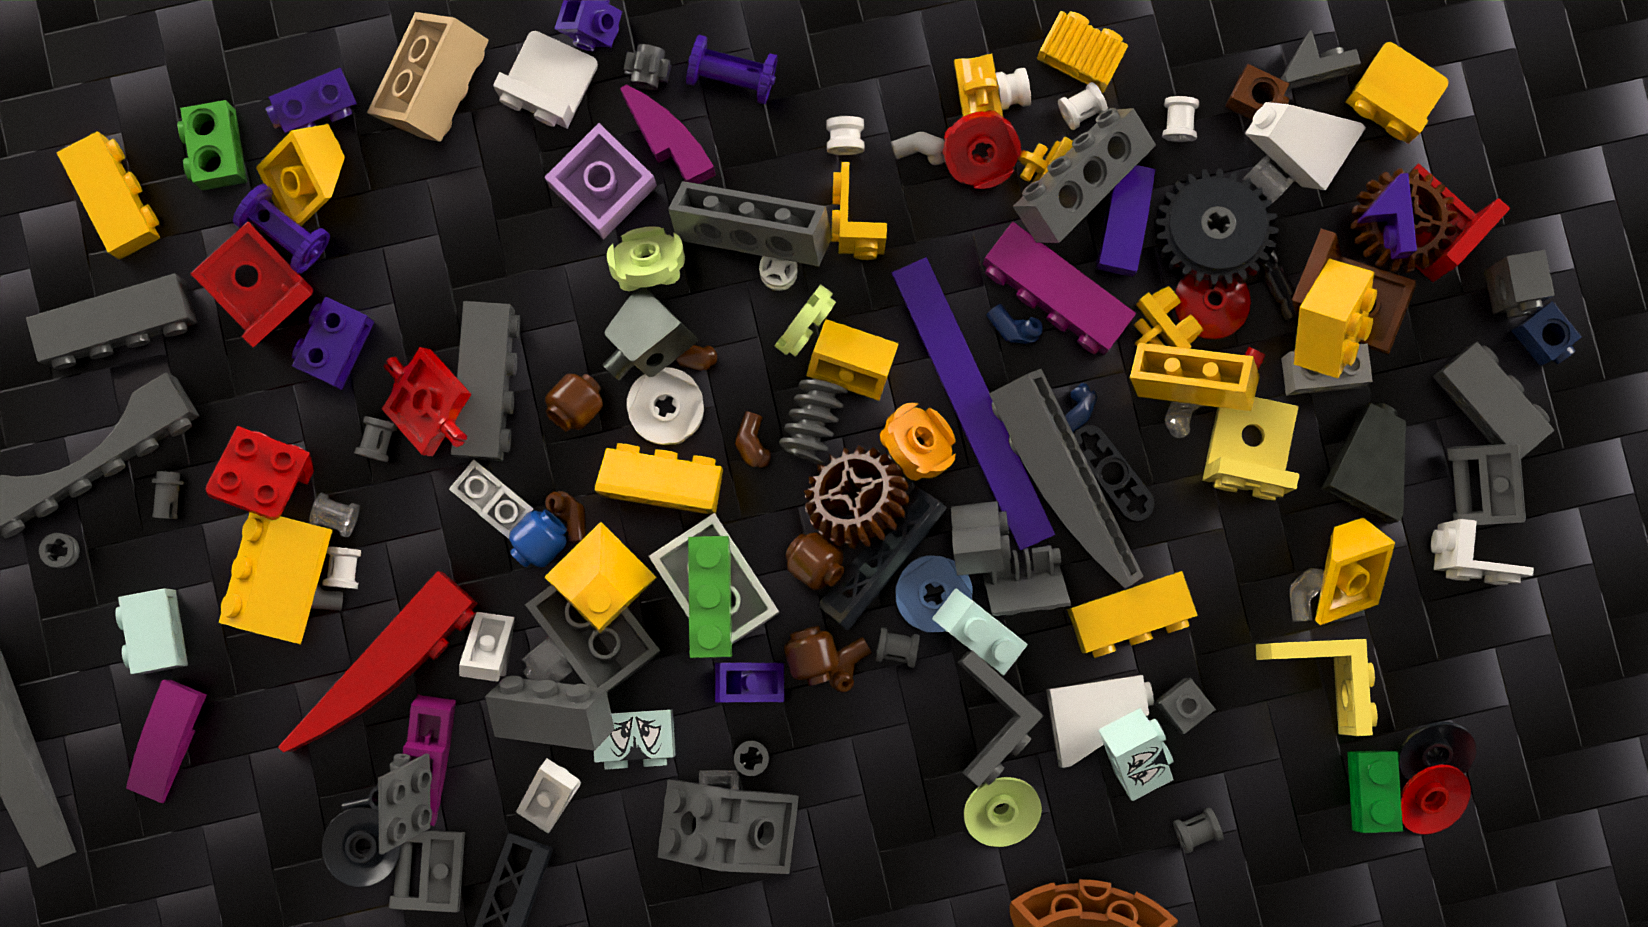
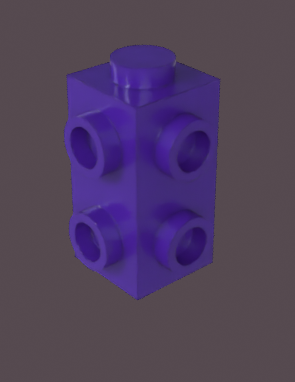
[266,68,357,133]

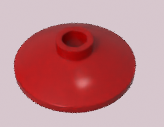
[1174,275,1250,340]
[1400,765,1471,834]

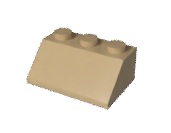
[367,12,489,142]

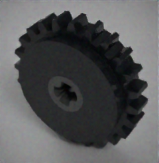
[1154,169,1278,290]

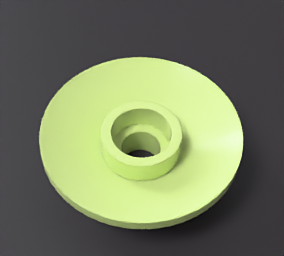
[964,777,1042,847]

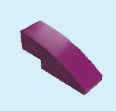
[620,85,716,184]
[126,680,207,803]
[403,695,456,826]

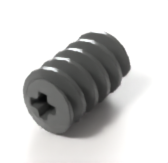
[779,379,848,464]

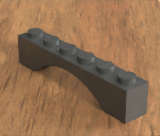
[0,372,199,538]

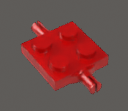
[382,347,471,456]

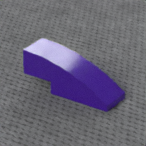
[1096,165,1155,277]

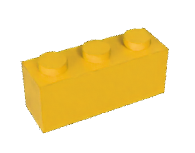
[56,131,160,259]
[1130,343,1259,411]
[1067,571,1198,658]

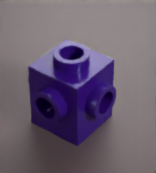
[554,0,623,51]

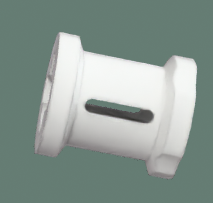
[1058,82,1108,130]
[1162,96,1199,142]
[322,547,361,589]

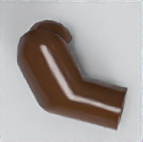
[545,491,586,543]
[829,637,872,692]

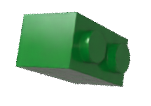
[1347,750,1403,833]

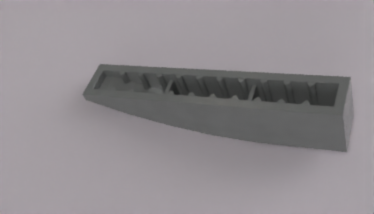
[989,369,1144,588]
[0,649,76,868]

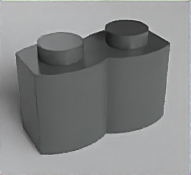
[951,501,1011,576]

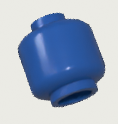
[509,510,567,567]

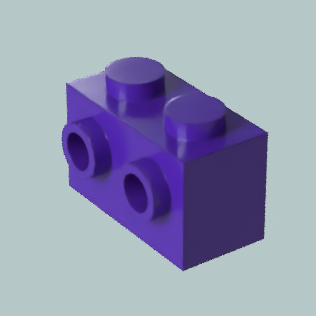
[292,297,375,390]

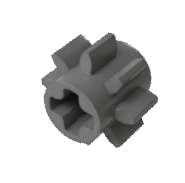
[623,44,672,90]

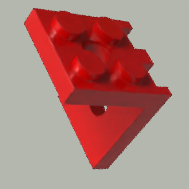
[1378,163,1510,282]
[190,221,313,347]

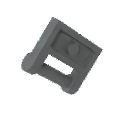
[1447,443,1526,525]
[389,830,465,912]

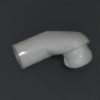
[891,132,945,165]

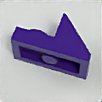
[1357,173,1417,259]
[715,663,784,702]

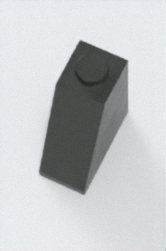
[1322,402,1406,524]

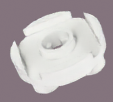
[627,367,704,445]

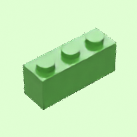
[688,536,732,658]

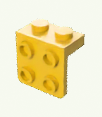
[1345,42,1448,144]
[831,162,887,260]

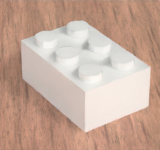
[649,513,780,644]

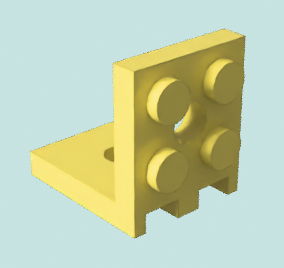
[1202,397,1299,500]
[1256,639,1378,736]

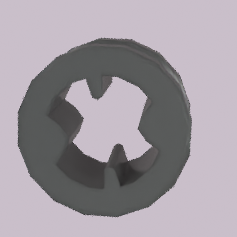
[39,533,80,568]
[734,741,769,776]

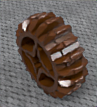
[1351,168,1458,273]
[804,445,909,550]

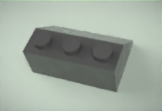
[525,585,660,692]

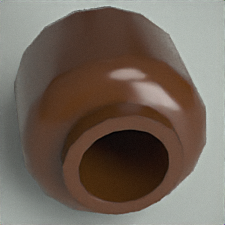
[545,373,603,431]
[785,532,844,590]
[784,625,840,686]

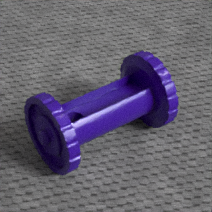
[686,35,778,105]
[233,184,330,273]

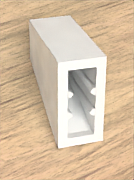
[1245,102,1366,190]
[1046,675,1154,768]

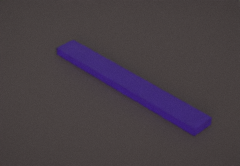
[891,257,1055,551]

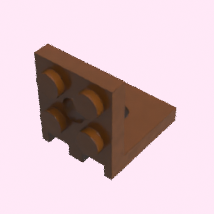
[1292,229,1417,355]

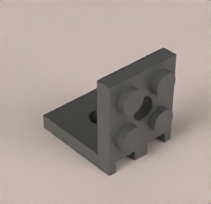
[957,650,1043,787]
[658,779,799,874]

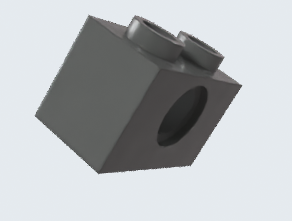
[1484,250,1555,319]

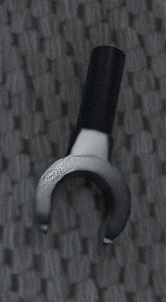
[342,787,379,811]

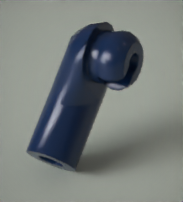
[986,304,1043,344]
[1065,383,1098,433]

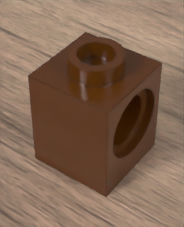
[1225,64,1290,120]

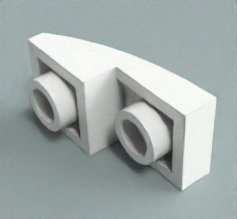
[449,460,533,539]

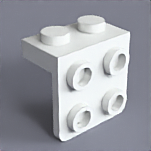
[493,31,598,129]
[1431,519,1534,585]

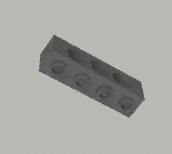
[1013,108,1156,243]
[668,181,832,266]

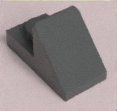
[1281,30,1361,90]

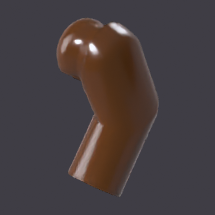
[676,345,718,371]
[735,411,771,468]

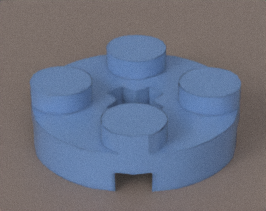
[895,556,972,633]

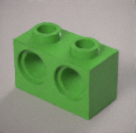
[177,100,247,190]

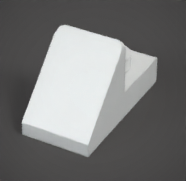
[459,612,515,682]
[516,759,581,833]

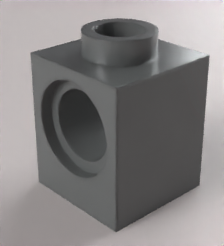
[1154,678,1216,734]

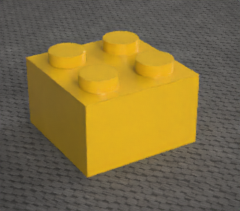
[1294,259,1377,378]

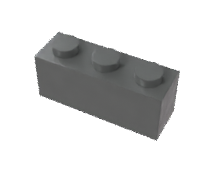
[1432,342,1554,459]
[485,676,615,751]

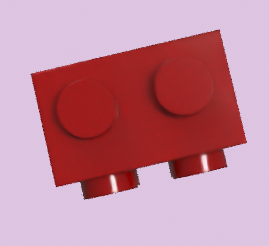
[206,426,314,520]

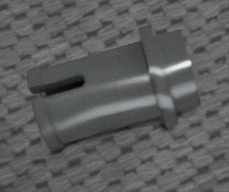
[152,471,184,519]

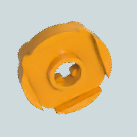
[880,403,956,481]

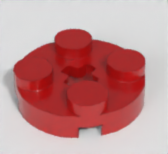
[943,110,1021,189]

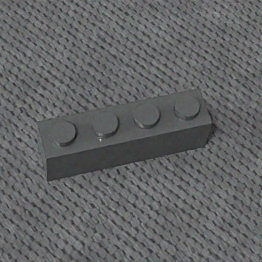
[26,273,197,370]
[451,301,520,461]

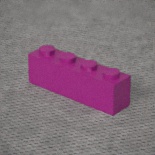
[982,221,1136,355]

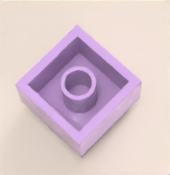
[545,123,657,239]

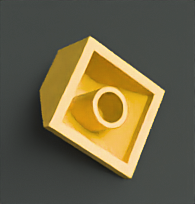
[256,124,345,226]
[1315,518,1395,625]
[545,522,657,633]

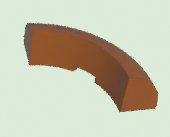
[1010,879,1178,927]

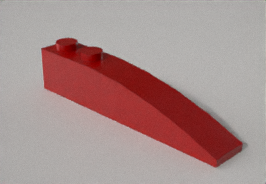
[278,571,478,753]

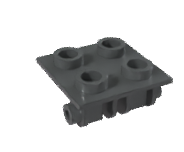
[982,545,1071,616]
[378,753,432,855]

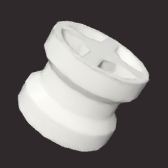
[996,68,1031,110]
[826,116,864,155]
[759,256,798,291]

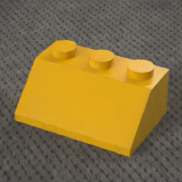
[595,443,723,515]
[219,512,332,644]

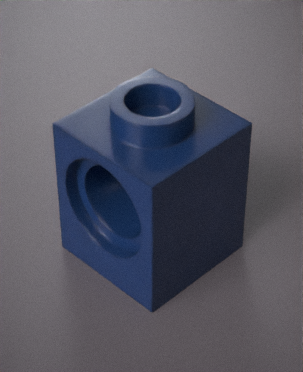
[1511,301,1582,366]

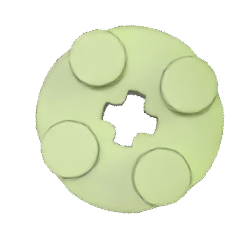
[607,227,685,291]
[775,284,836,357]

